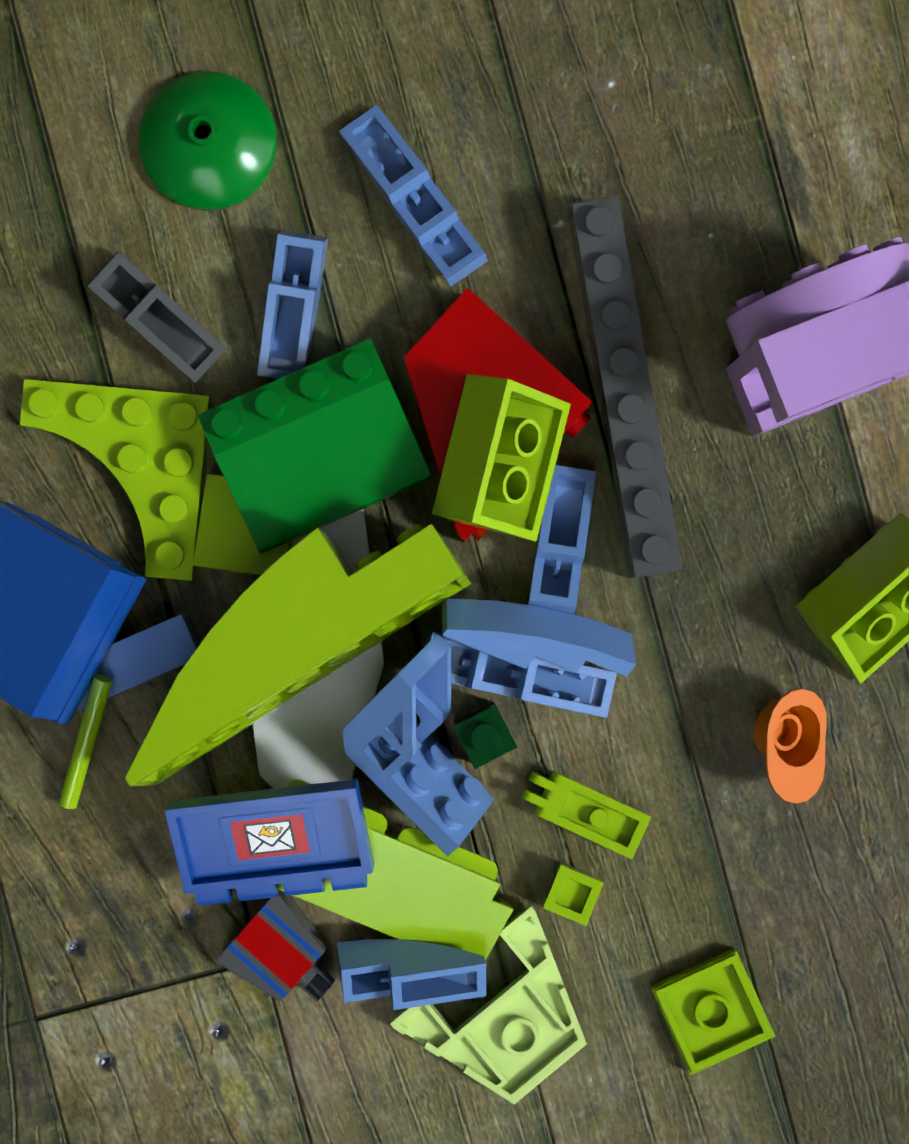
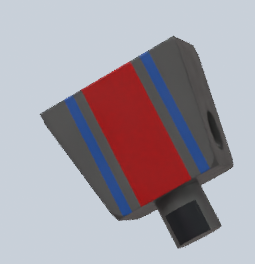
[216,890,335,1002]

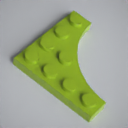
[20,379,212,581]

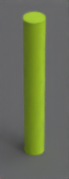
[59,674,113,809]

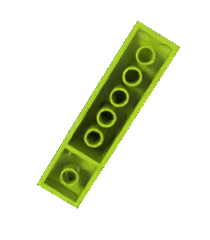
[125,524,471,787]

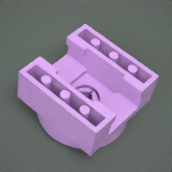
[725,237,909,437]

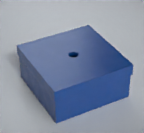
[0,502,147,725]

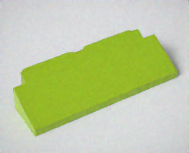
[278,779,514,961]

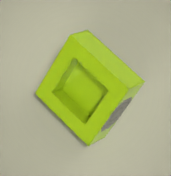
[542,862,604,926]

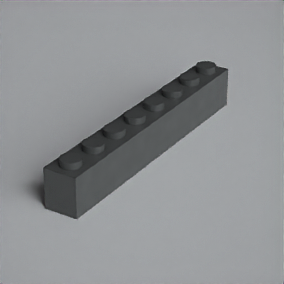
[568,196,683,578]

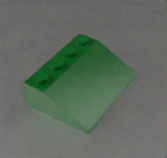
[197,338,432,554]

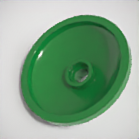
[138,71,277,211]

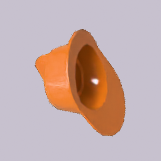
[754,689,827,804]

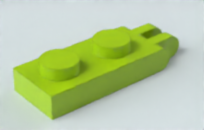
[521,771,651,859]

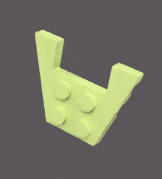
[390,903,587,1104]

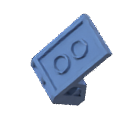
[342,634,495,856]

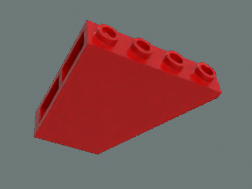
[404,288,593,543]

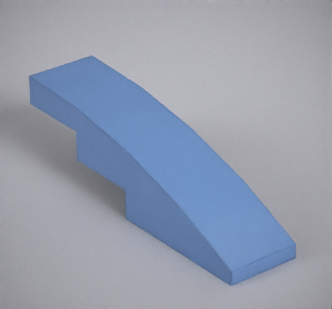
[339,105,488,287]
[442,598,636,677]
[424,630,617,718]

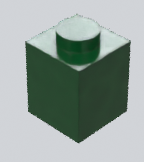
[453,702,517,769]

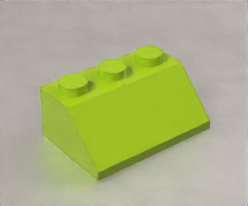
[432,374,571,542]
[796,512,909,684]

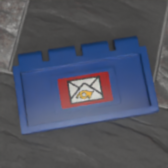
[164,779,374,906]

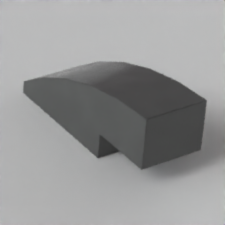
[86,251,226,383]

